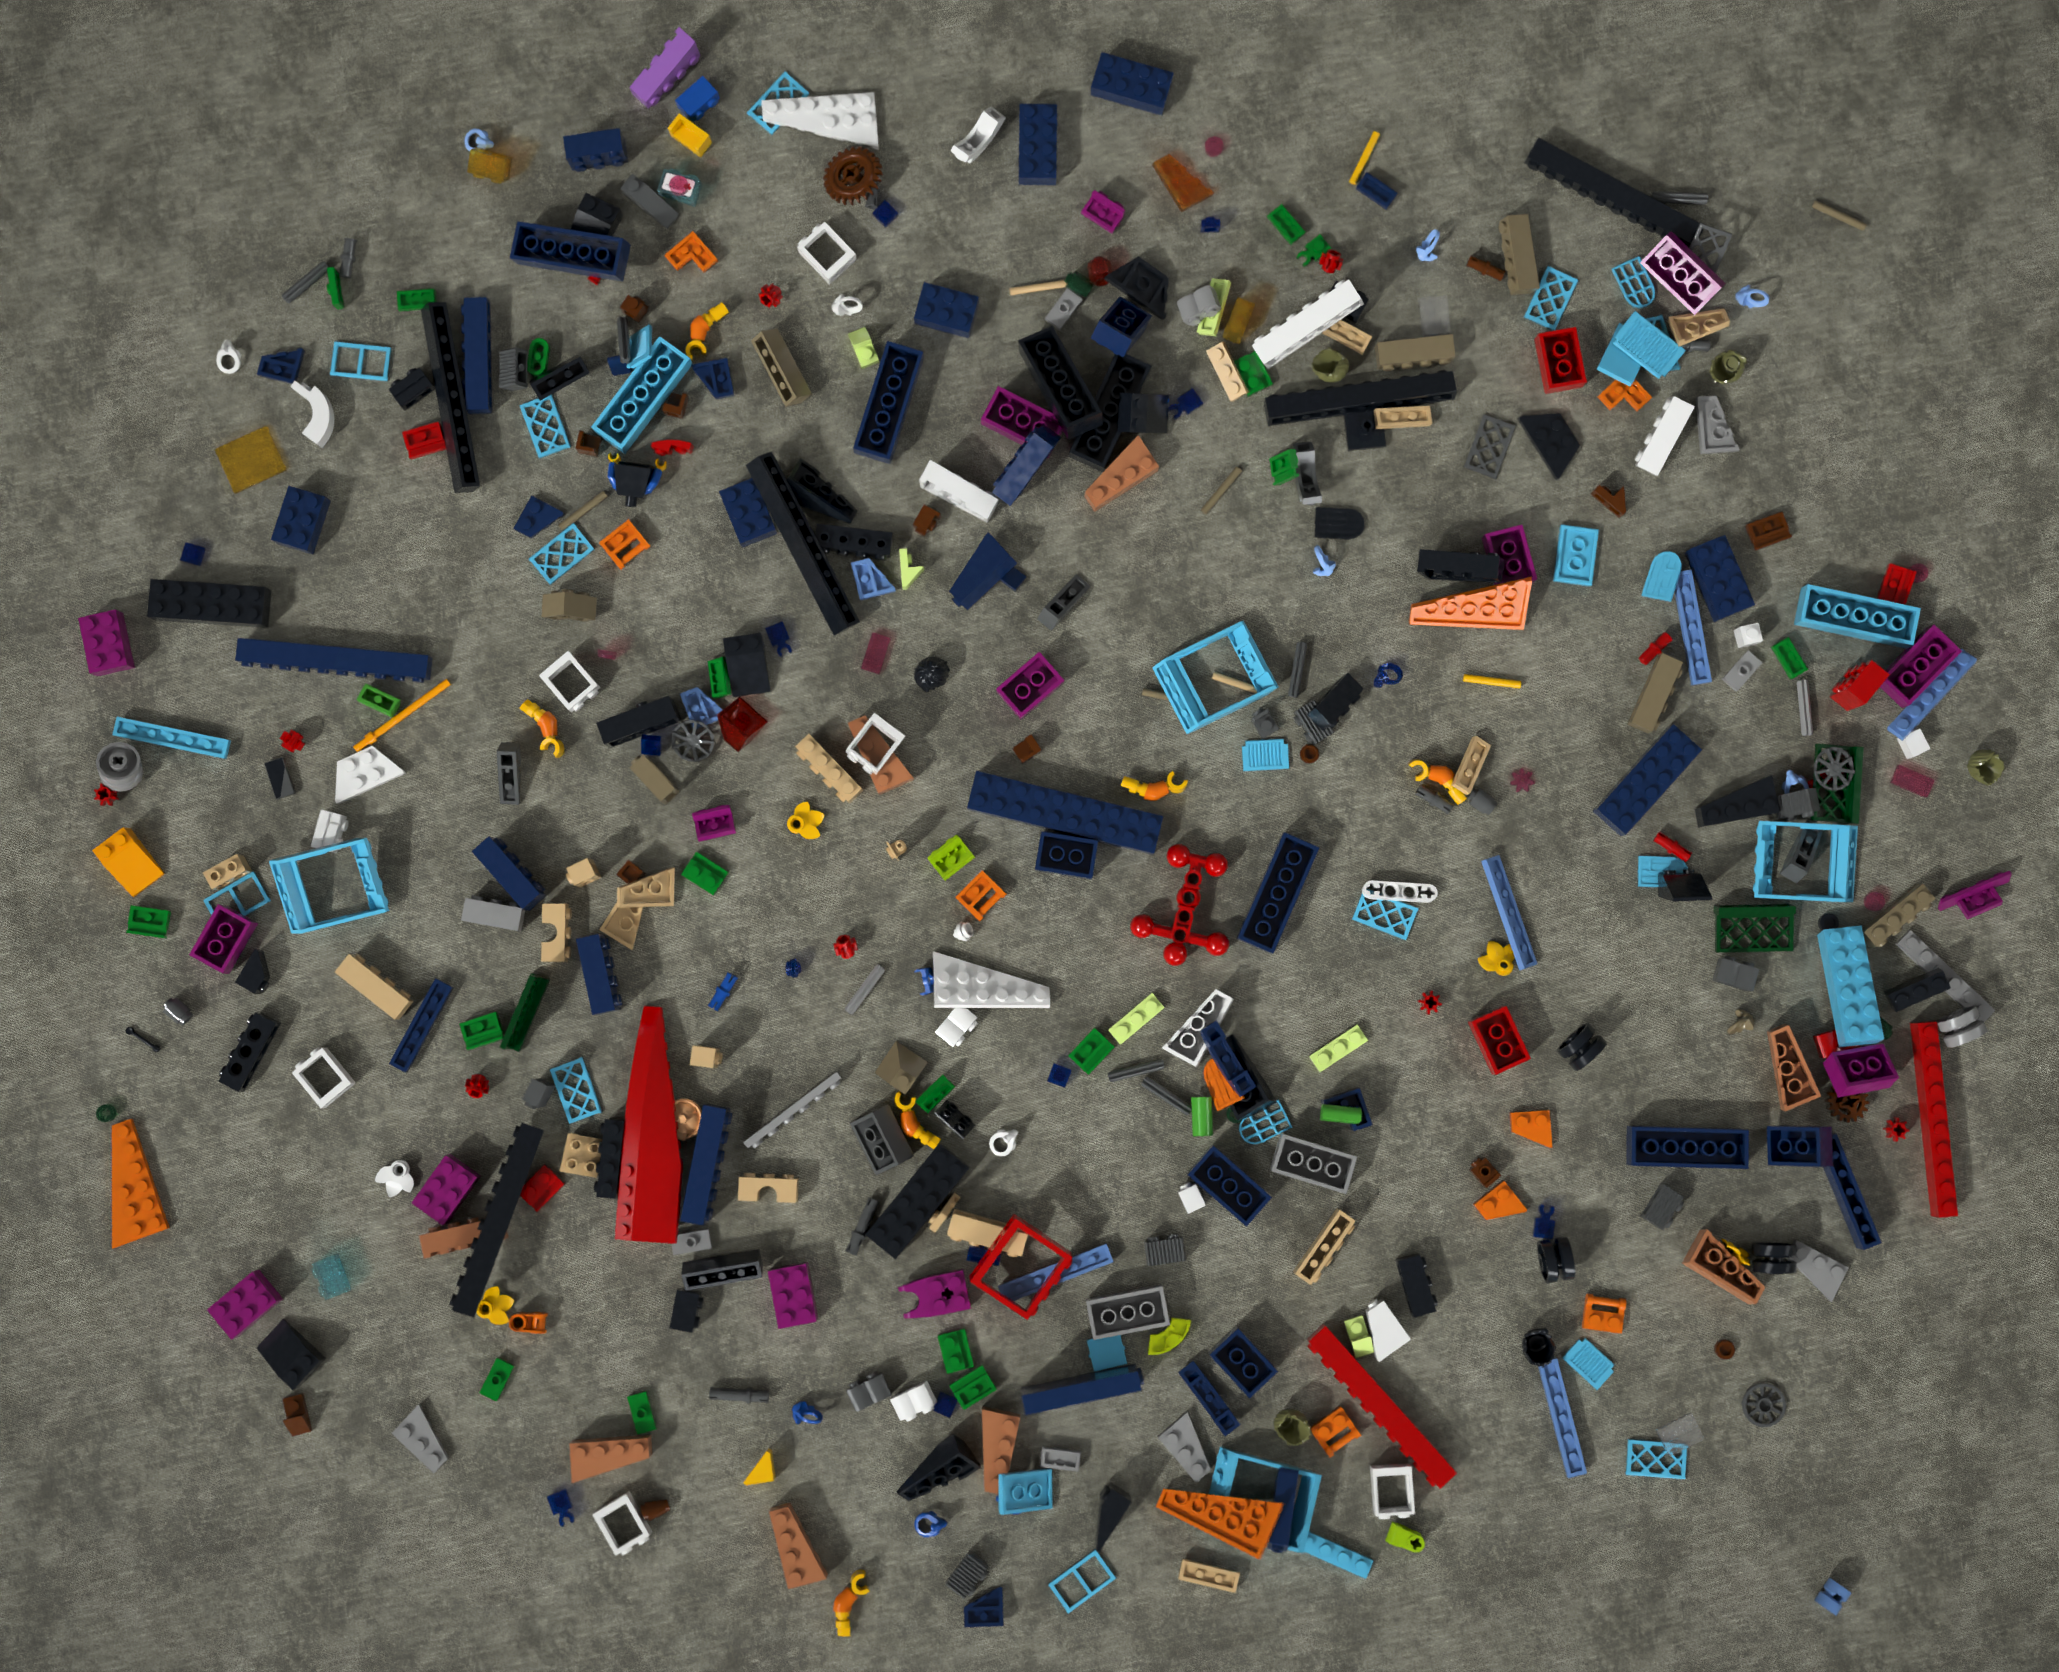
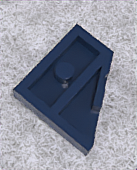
[257,348,305,384]
[691,358,734,400]
[513,496,565,539]
[964,1587,1004,1628]

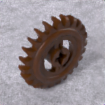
[823,146,883,205]

